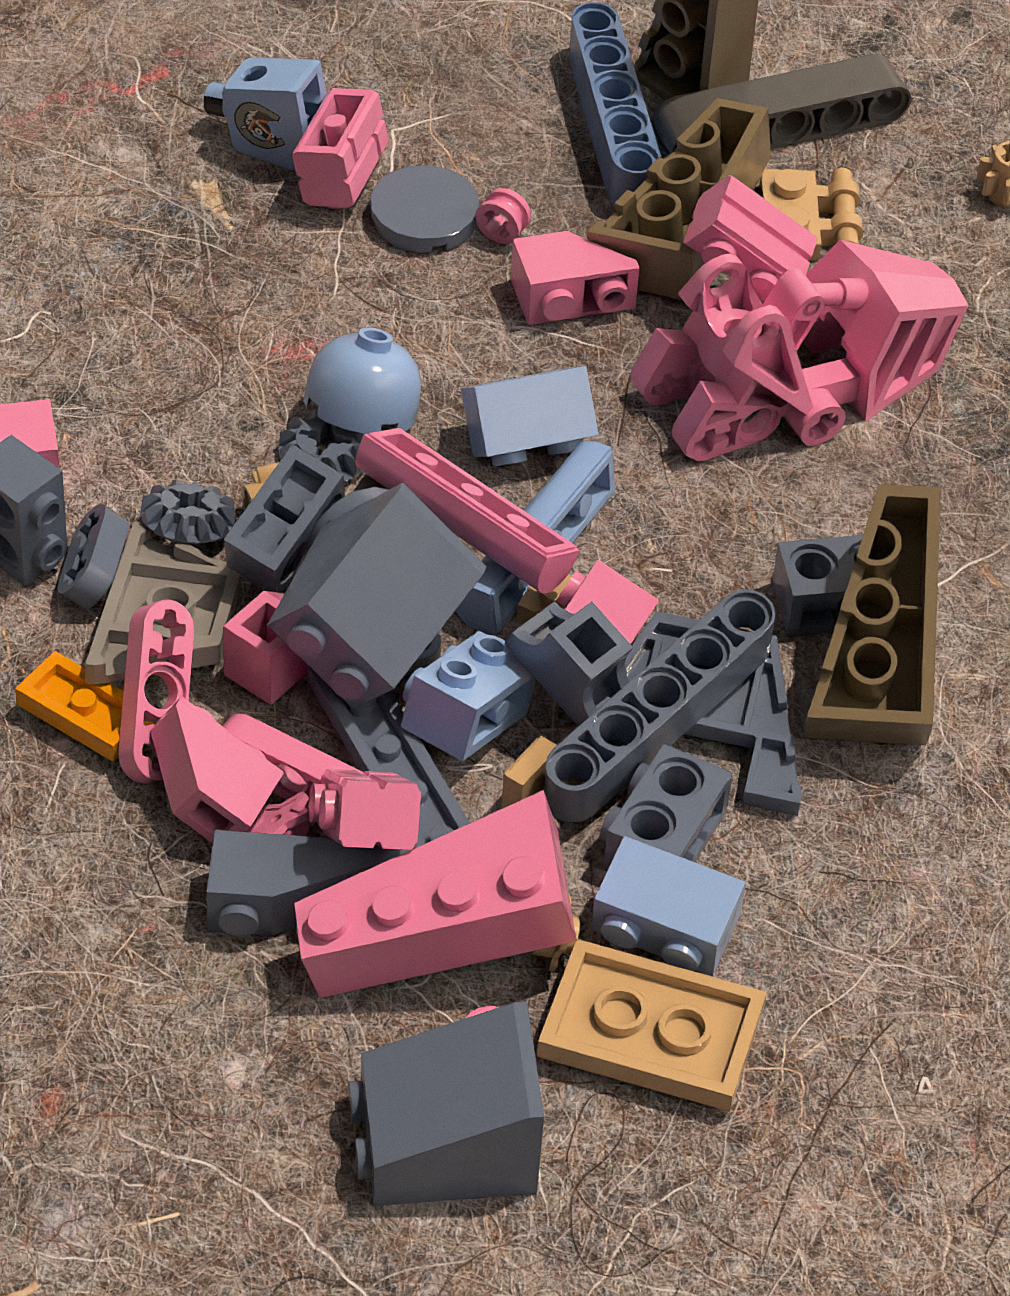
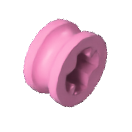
[475,188,532,244]

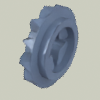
[278,409,364,482]
[141,480,237,544]

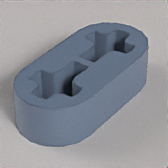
[57,504,129,610]

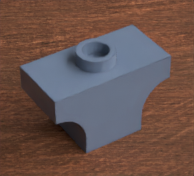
[504,601,634,726]

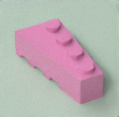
[294,790,577,998]

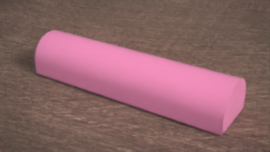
[355,428,580,594]

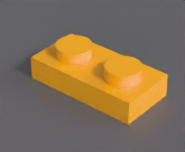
[15,651,153,762]

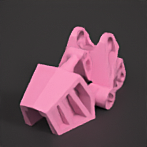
[630,240,968,462]

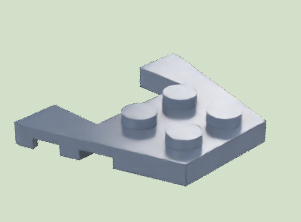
[606,611,802,816]

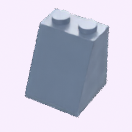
[267,482,487,708]
[348,1002,544,1206]

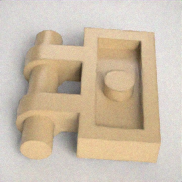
[759,168,863,261]

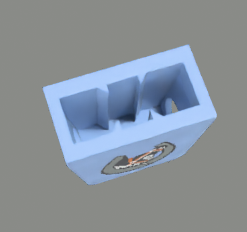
[203,57,326,172]

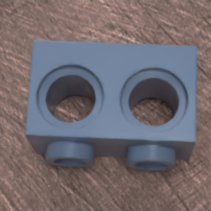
[0,435,68,586]
[224,444,345,593]
[772,534,863,636]
[599,744,732,871]

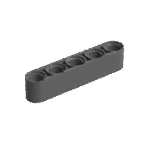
[651,54,912,155]

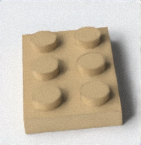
[537,939,767,1112]

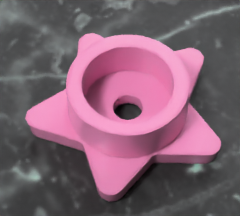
[246,792,310,836]

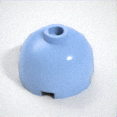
[303,328,421,434]

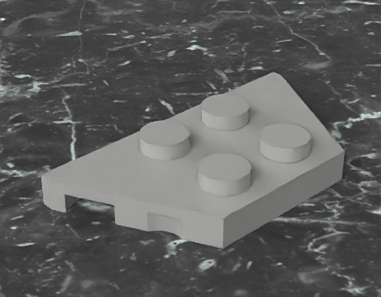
[85,521,241,685]

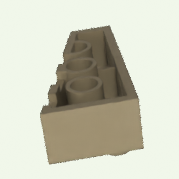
[633,0,759,100]
[586,98,771,300]
[802,484,941,746]

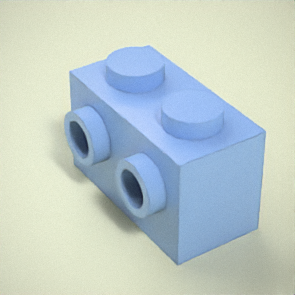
[461,366,599,466]
[401,631,536,761]
[592,836,746,977]

